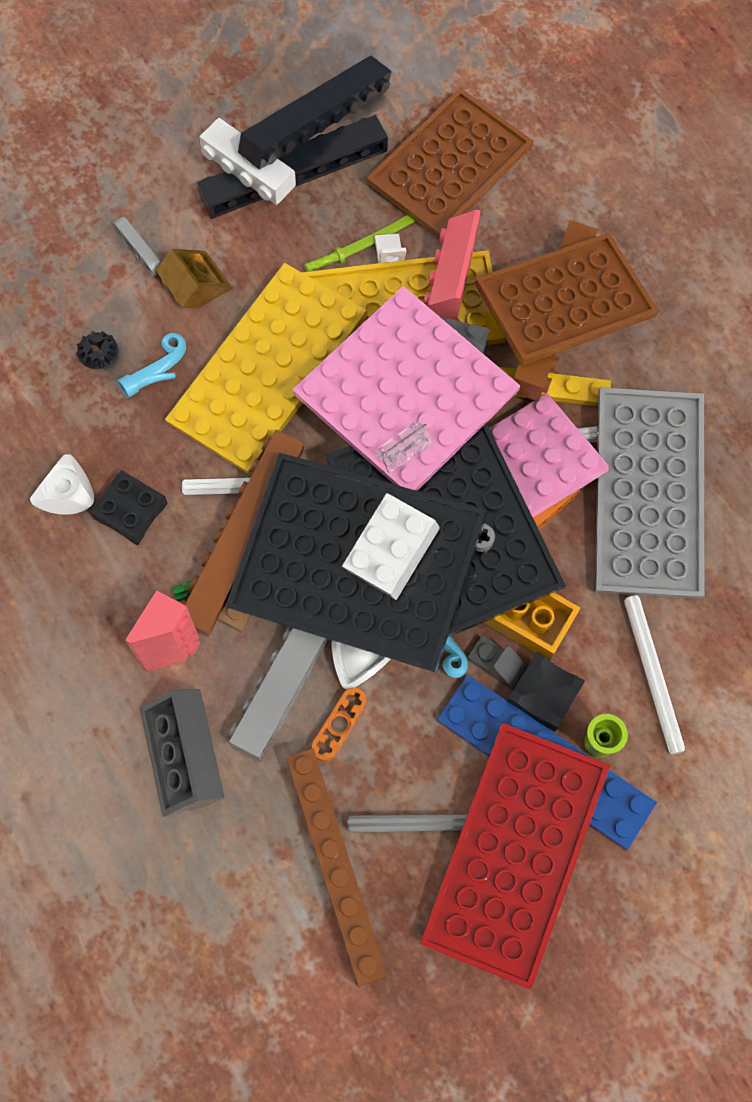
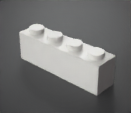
[199,118,296,205]

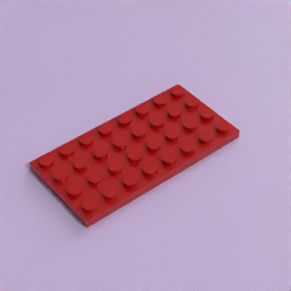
[419,723,610,990]

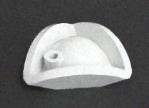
[30,454,94,514]
[332,641,391,689]

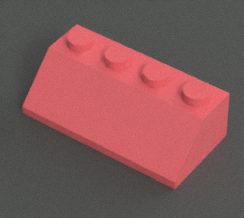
[424,210,481,320]
[125,590,200,672]

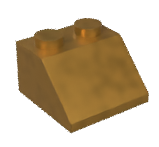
[156,249,232,308]

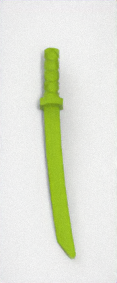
[304,215,416,272]

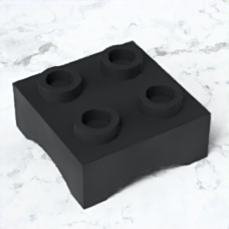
[90,470,168,546]
[507,652,585,732]

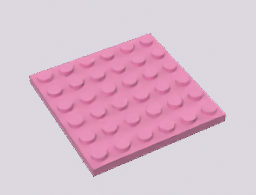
[292,286,520,491]

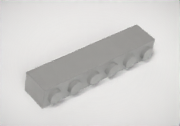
[228,627,328,763]

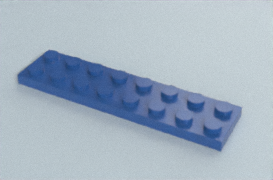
[437,675,657,851]

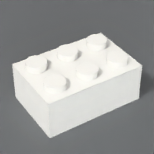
[342,493,440,600]

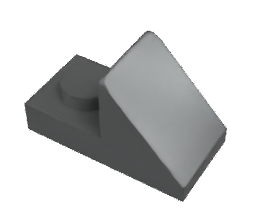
[467,635,528,690]

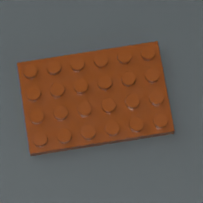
[366,88,533,239]
[475,232,659,366]

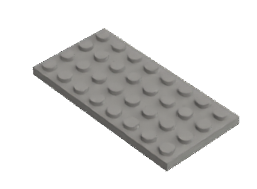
[594,387,705,599]

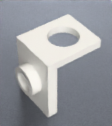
[375,234,406,263]

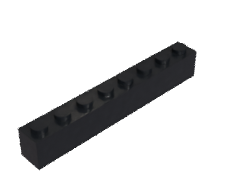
[238,55,392,170]
[197,115,388,219]

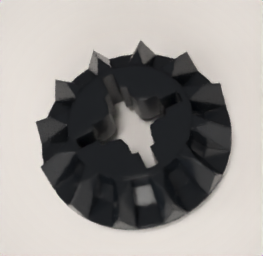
[77,330,118,369]

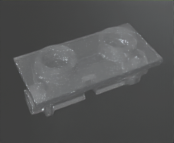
[375,422,433,473]

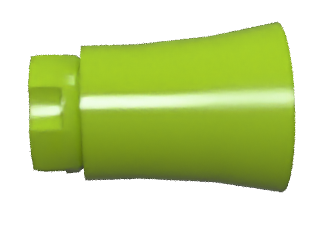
[584,714,628,758]

